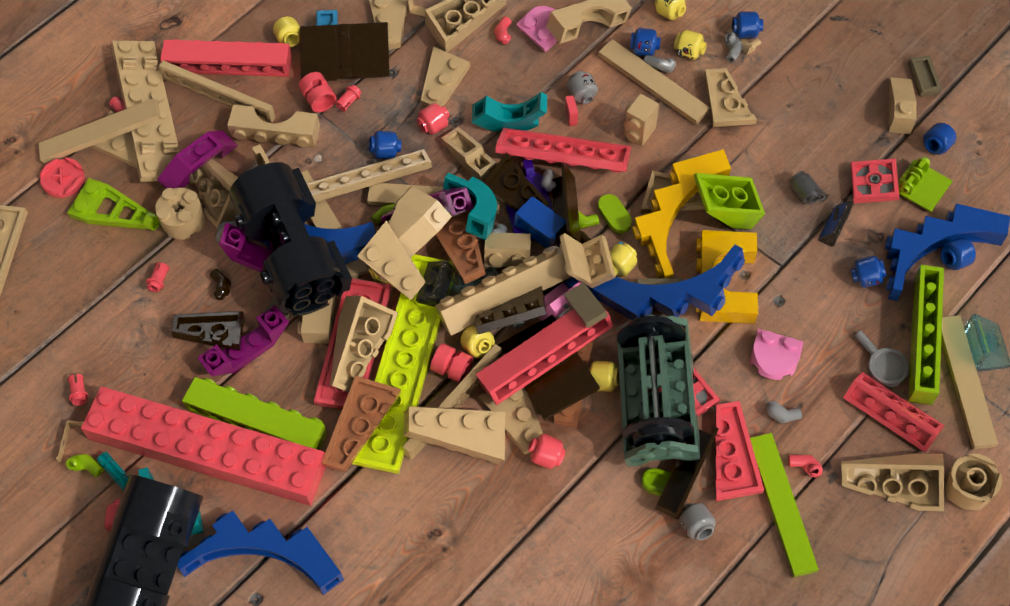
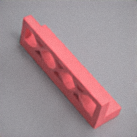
[843,372,945,453]

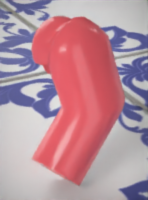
[494,16,512,45]
[788,455,823,478]

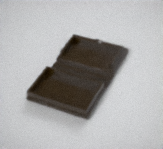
[300,22,390,81]
[498,315,600,421]

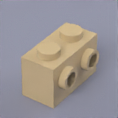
[623,94,659,146]
[484,233,531,268]

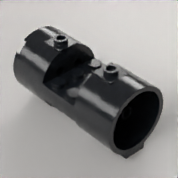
[229,162,352,316]
[84,474,204,606]

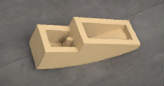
[441,127,497,182]

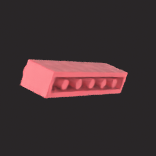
[160,39,292,77]
[476,307,613,406]

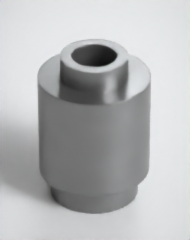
[790,171,822,204]

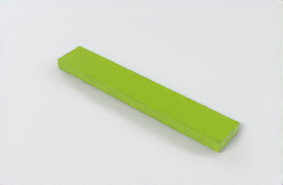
[750,433,819,578]

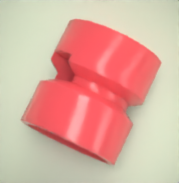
[298,72,337,113]
[430,343,473,383]

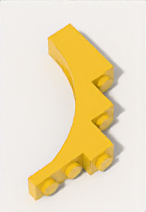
[632,149,731,278]

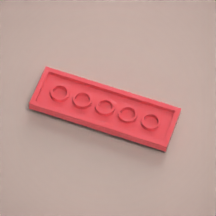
[495,127,631,173]
[314,278,392,409]

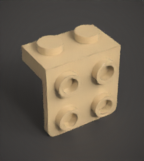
[560,233,616,288]

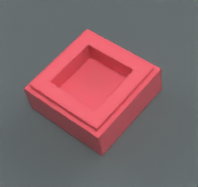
[565,95,578,126]

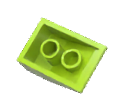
[694,173,765,229]

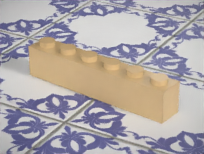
[435,246,572,336]

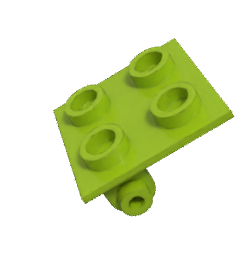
[898,156,953,212]

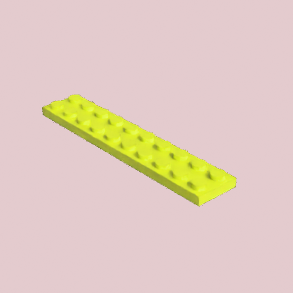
[352,254,456,474]

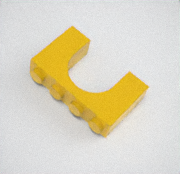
[695,230,758,324]

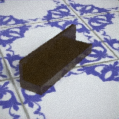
[552,163,581,247]
[655,427,719,519]

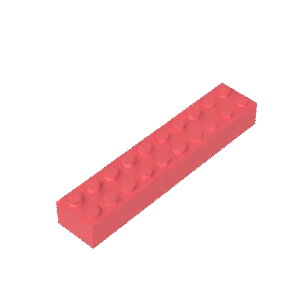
[81,386,326,506]

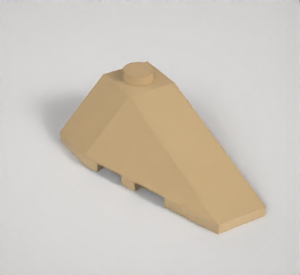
[189,159,238,228]
[372,186,452,282]
[330,296,398,393]
[841,453,944,511]

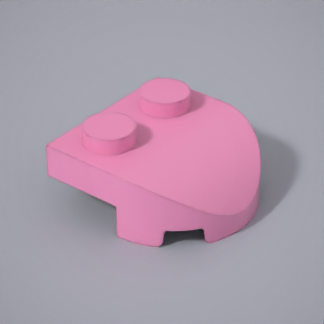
[516,6,557,53]
[538,281,582,321]
[750,329,804,380]

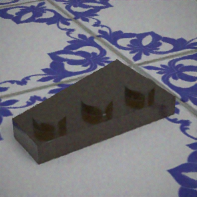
[483,153,548,212]
[476,286,547,334]
[171,311,245,351]

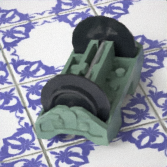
[617,315,701,467]

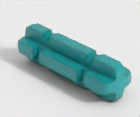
[97,452,129,491]

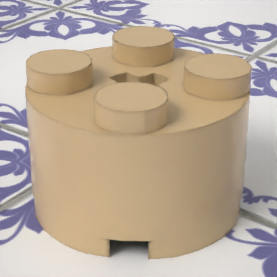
[155,188,205,240]
[944,453,1002,511]

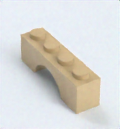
[546,0,632,44]
[227,104,320,147]

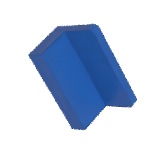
[514,197,566,248]

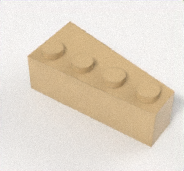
[425,0,507,52]
[403,407,505,465]

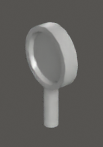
[854,330,909,388]

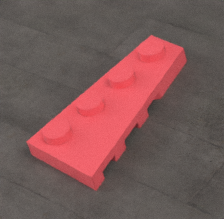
[715,401,764,502]

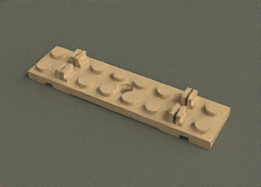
[111,41,180,182]

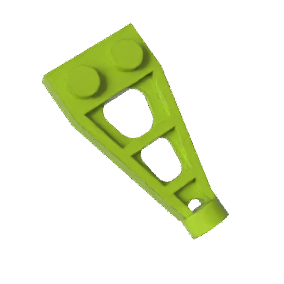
[67,178,160,231]

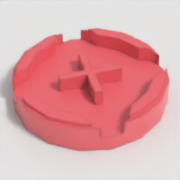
[40,158,85,198]

